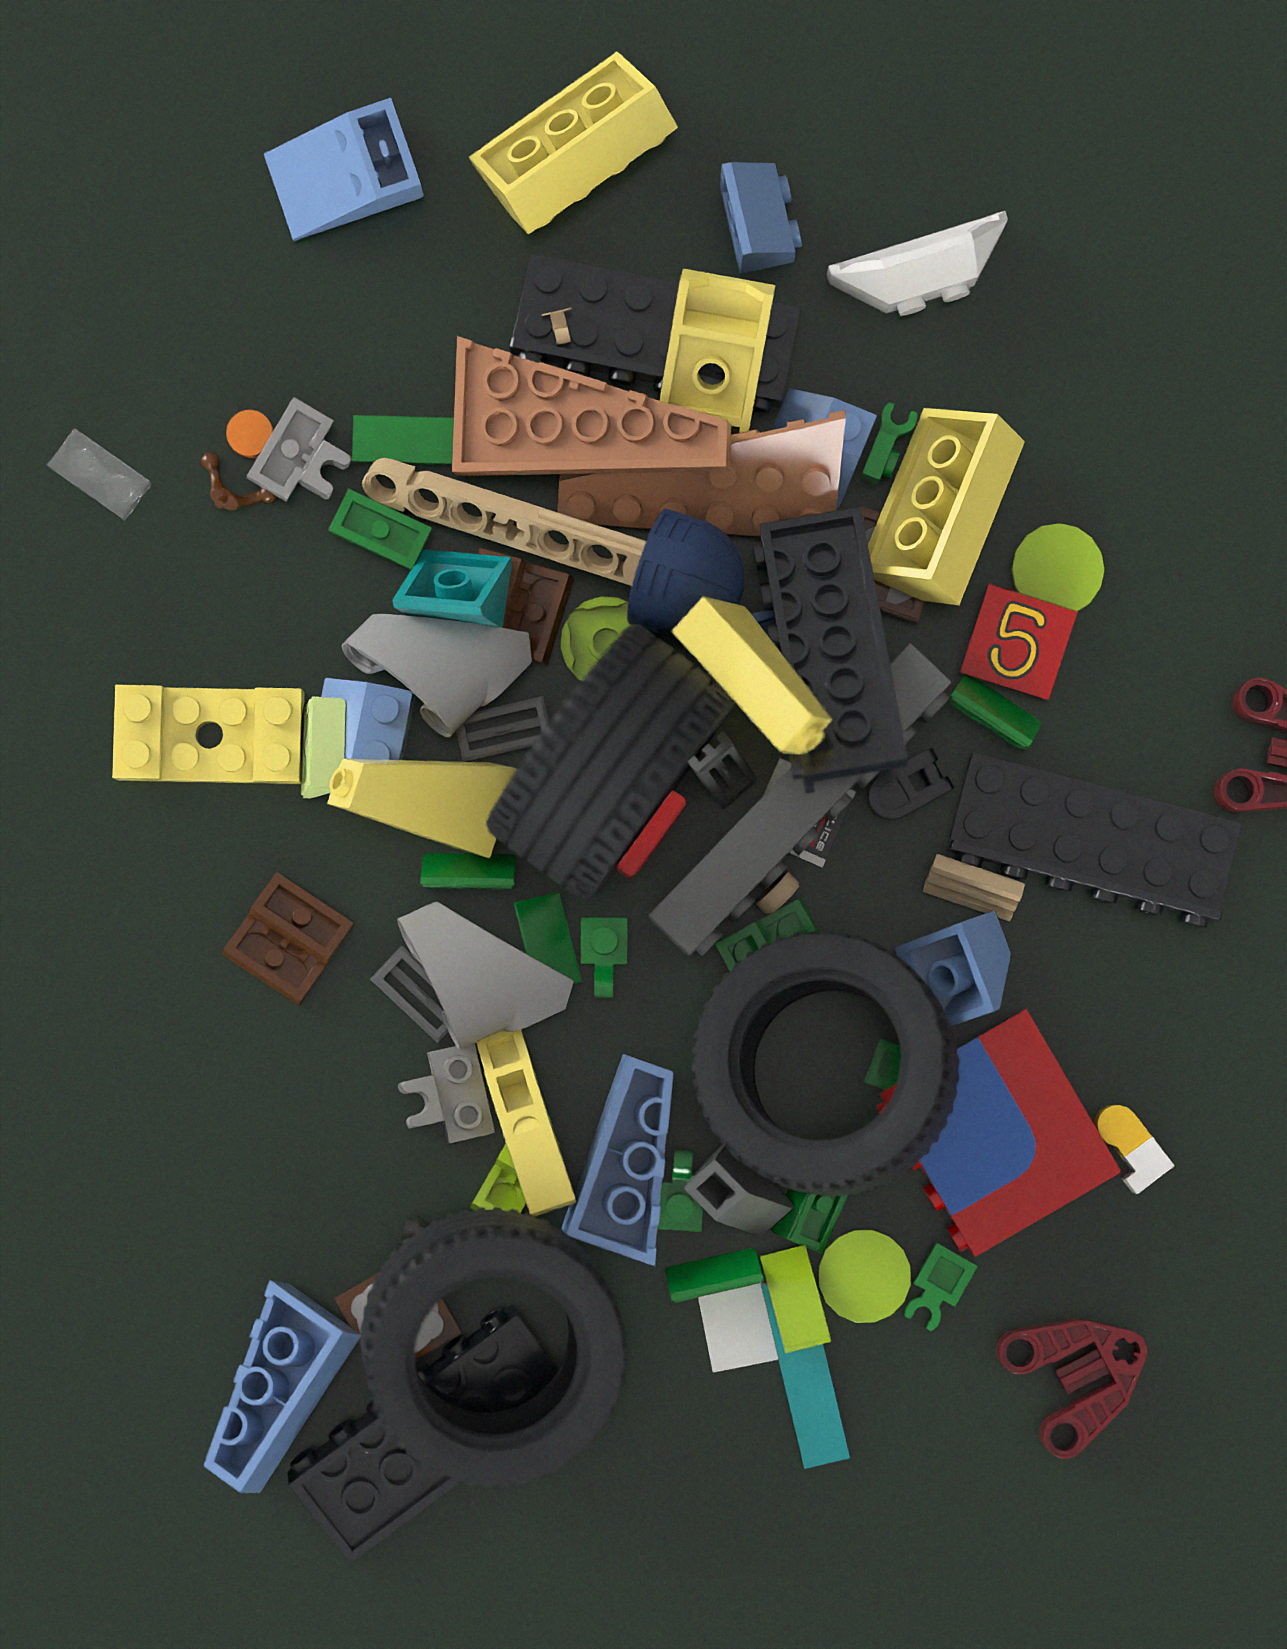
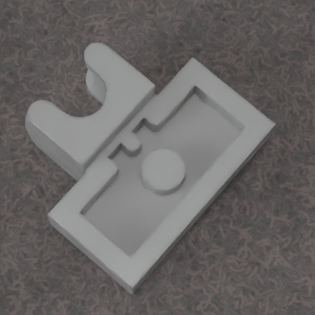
[246,397,352,502]
[398,1043,495,1144]

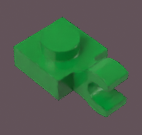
[860,402,917,486]
[581,918,628,998]
[657,1149,703,1232]

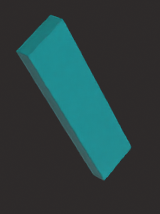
[761,1283,850,1469]

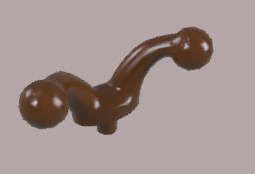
[201,452,277,510]

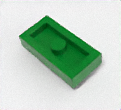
[329,488,433,570]

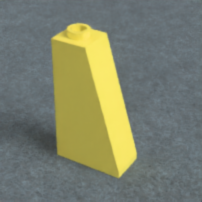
[672,597,832,754]
[327,759,517,858]

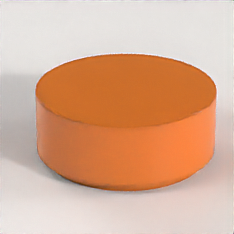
[226,410,274,458]

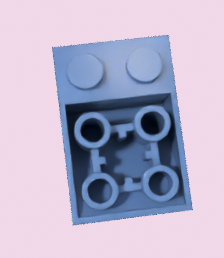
[264,98,424,241]

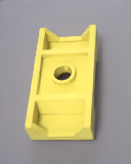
[659,269,775,435]
[112,685,305,784]

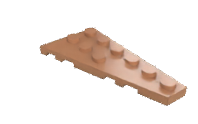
[452,336,731,476]
[558,410,845,536]

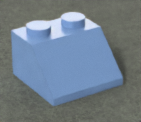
[720,162,802,274]
[321,678,416,760]

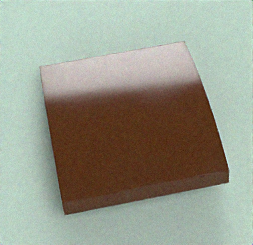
[478,548,574,665]
[222,872,354,1006]

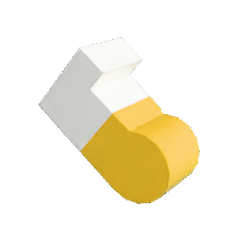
[1093,1105,1174,1194]

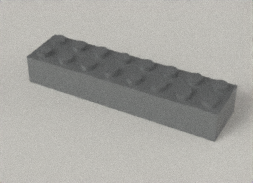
[649,643,951,957]

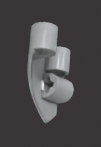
[342,614,532,737]
[397,901,574,1050]

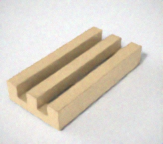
[922,854,1025,921]

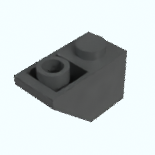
[683,1144,794,1236]

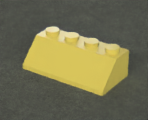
[469,52,678,235]
[868,408,1025,605]

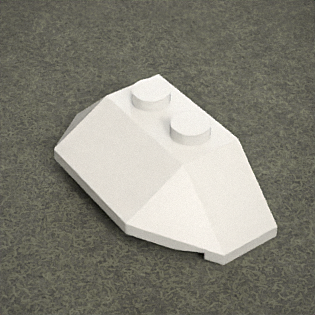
[826,211,1008,316]

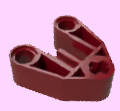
[1214,678,1287,813]
[995,1317,1148,1459]

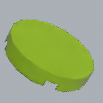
[1011,523,1105,611]
[561,596,651,681]
[818,1229,911,1323]

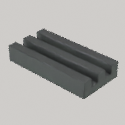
[456,696,549,762]
[688,731,757,809]
[370,946,448,1043]

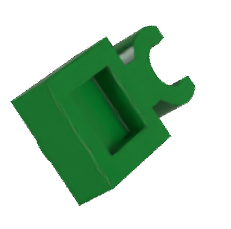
[904,1242,978,1331]

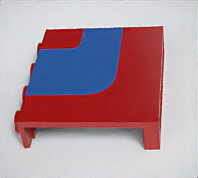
[876,1009,1121,1257]

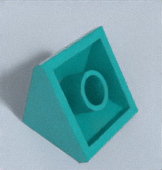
[392,549,512,628]

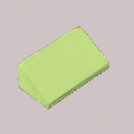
[301,696,346,799]

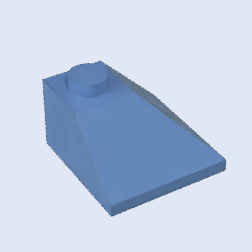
[772,388,877,509]
[894,910,1011,1026]

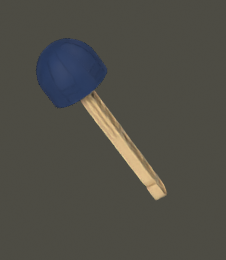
[362,458,744,638]

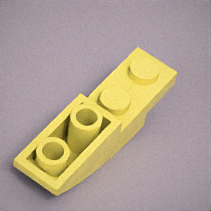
[476,1030,577,1217]

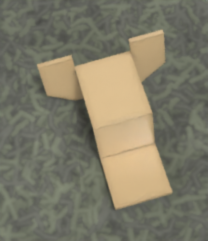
[541,308,572,345]

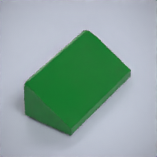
[948,674,1041,751]
[420,853,516,890]
[514,892,582,984]
[771,1188,848,1254]
[665,1248,763,1303]

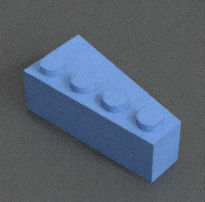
[561,1054,674,1266]
[204,1280,361,1493]

